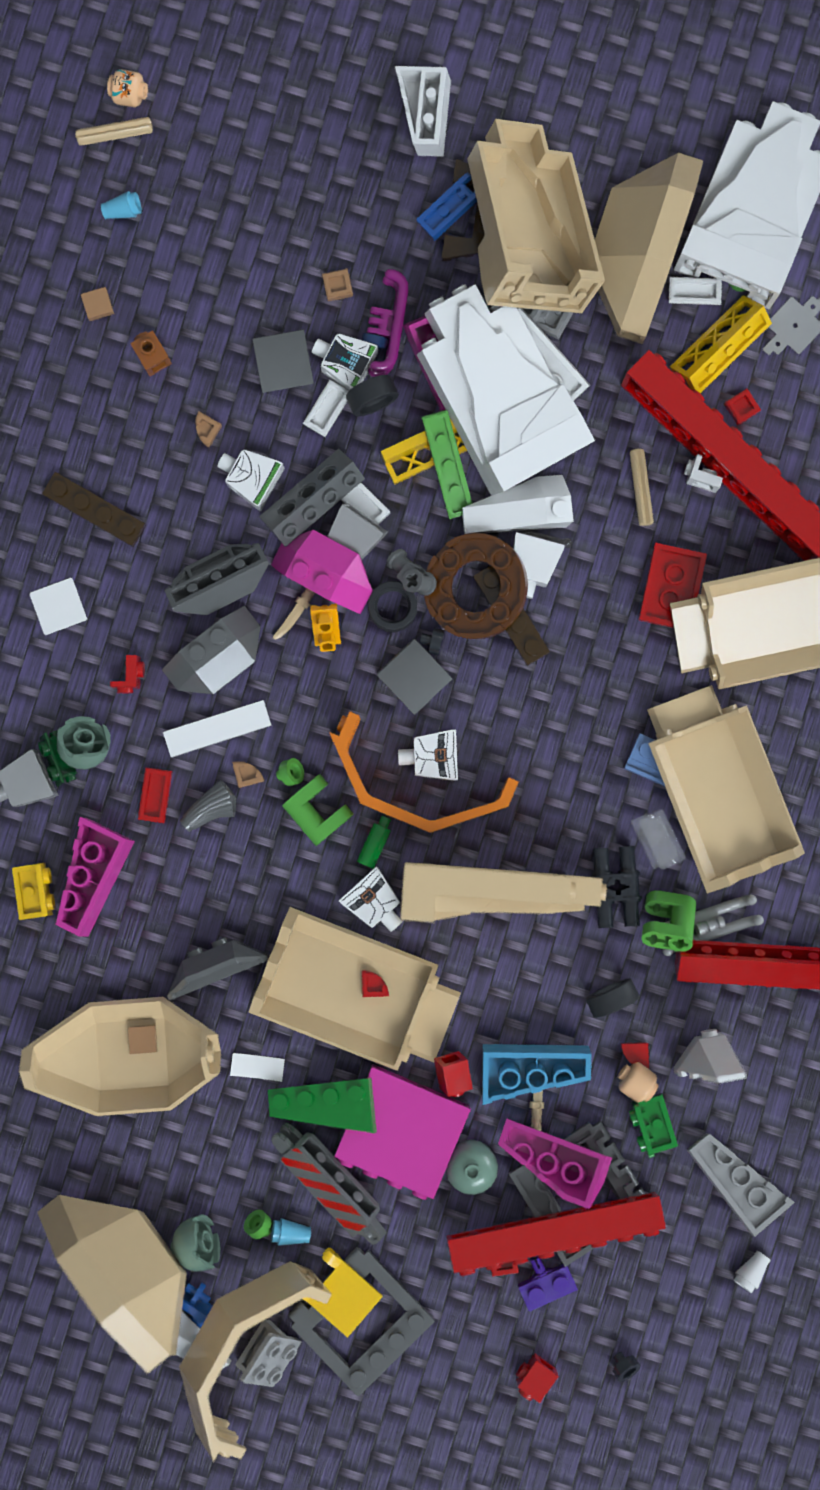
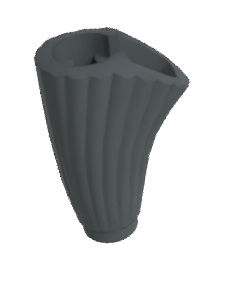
[179,780,236,832]

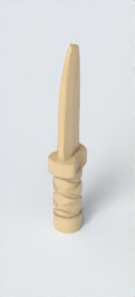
[273,588,315,640]
[529,1090,544,1131]

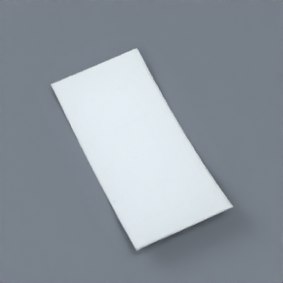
[230,1053,285,1082]

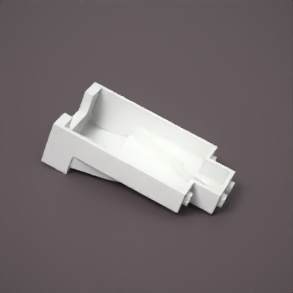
[674,102,820,309]
[417,284,595,496]

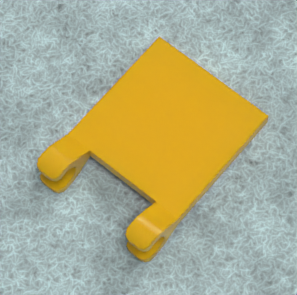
[303,1247,383,1338]

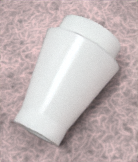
[734,1251,770,1293]

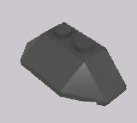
[164,543,269,615]
[162,606,261,695]
[167,937,270,1001]

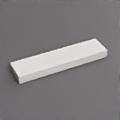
[163,700,272,757]

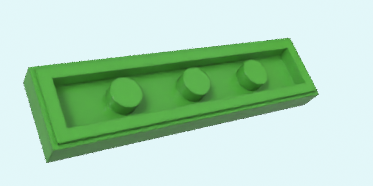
[421,409,472,519]

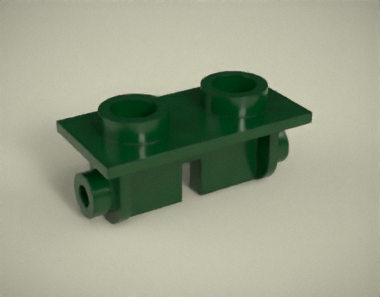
[38,730,77,787]

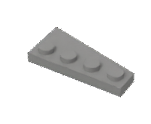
[687,1133,795,1237]

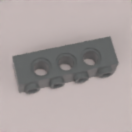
[259,449,365,547]

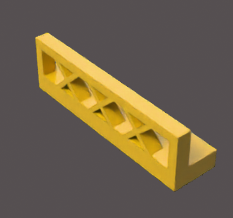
[670,295,772,393]
[381,419,467,485]

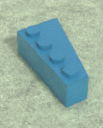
[482,1044,591,1105]

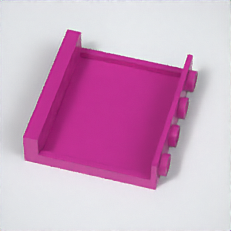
[334,1064,471,1200]

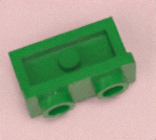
[629,1093,678,1158]

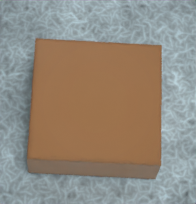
[322,269,353,302]
[81,287,114,321]
[128,1025,158,1054]

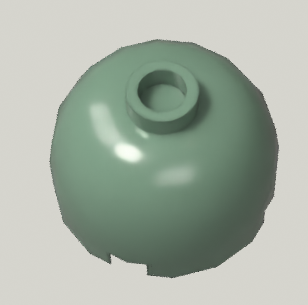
[57,716,111,770]
[445,1139,498,1195]
[170,1214,220,1272]

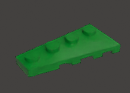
[268,1078,377,1133]

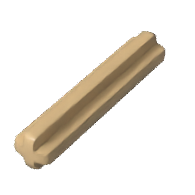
[76,117,153,145]
[630,449,654,526]

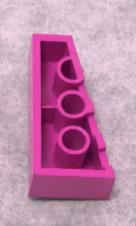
[56,817,135,937]

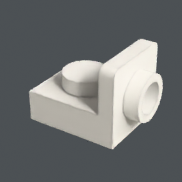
[684,454,723,493]

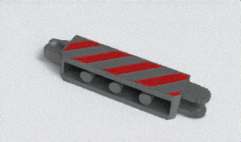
[271,1123,387,1245]

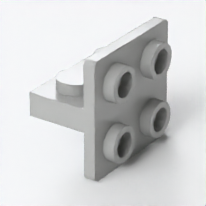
[235,1319,301,1387]

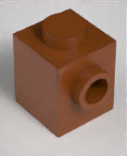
[130,330,172,377]

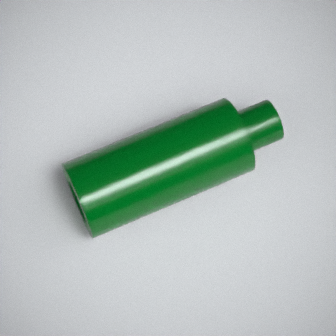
[357,816,391,869]

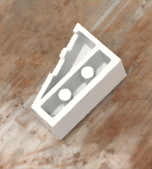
[395,66,451,156]

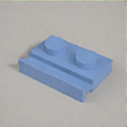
[624,733,665,787]

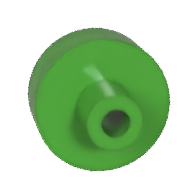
[276,758,304,786]
[244,1210,272,1239]

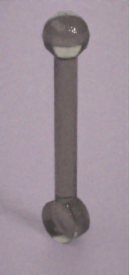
[519,530,573,548]

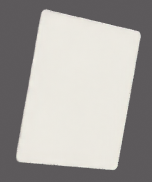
[30,578,87,635]

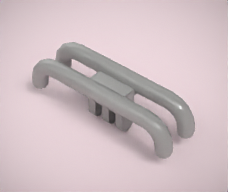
[662,895,764,956]

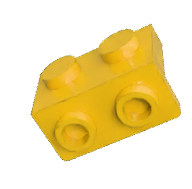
[12,863,55,920]

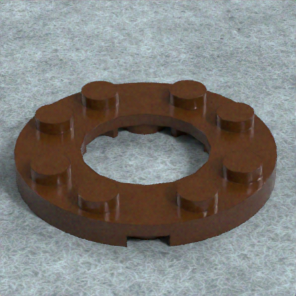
[424,533,528,640]

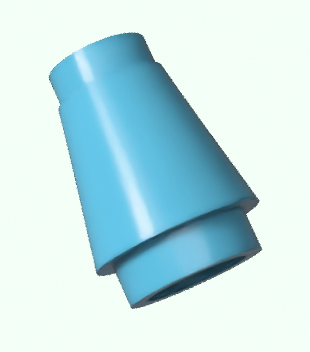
[101,191,142,219]
[271,1218,311,1246]

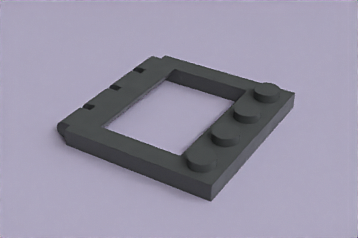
[508,1121,645,1267]
[288,1246,435,1397]

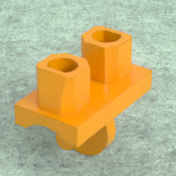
[310,604,341,652]

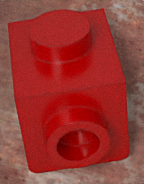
[110,655,145,694]

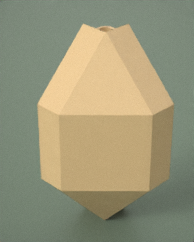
[595,153,703,344]
[19,997,221,1116]
[37,1195,187,1373]

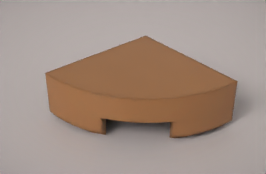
[195,411,222,448]
[232,762,265,788]

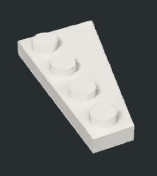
[518,308,590,401]

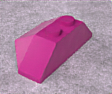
[271,530,373,614]

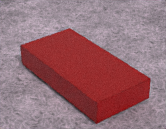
[138,768,173,823]

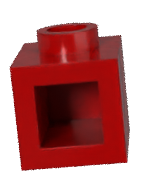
[434,1051,473,1097]
[516,1353,559,1403]

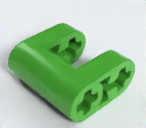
[282,774,354,846]
[641,891,696,952]

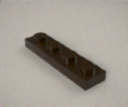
[42,472,146,547]
[473,566,550,666]

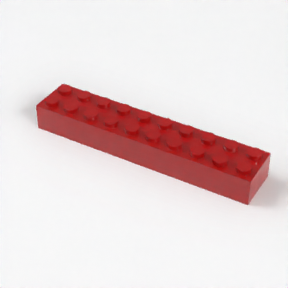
[621,350,820,561]

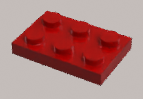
[638,543,707,628]

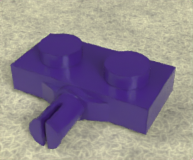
[518,1256,578,1312]

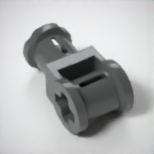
[387,549,437,595]

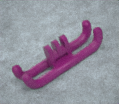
[367,269,408,377]

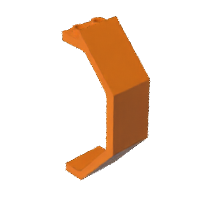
[329,711,518,833]

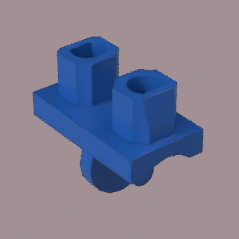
[182,1282,213,1328]

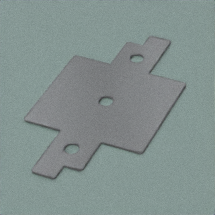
[763,296,820,355]

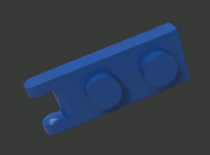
[416,172,477,241]

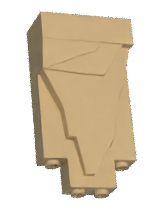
[468,119,605,313]
[401,862,606,922]

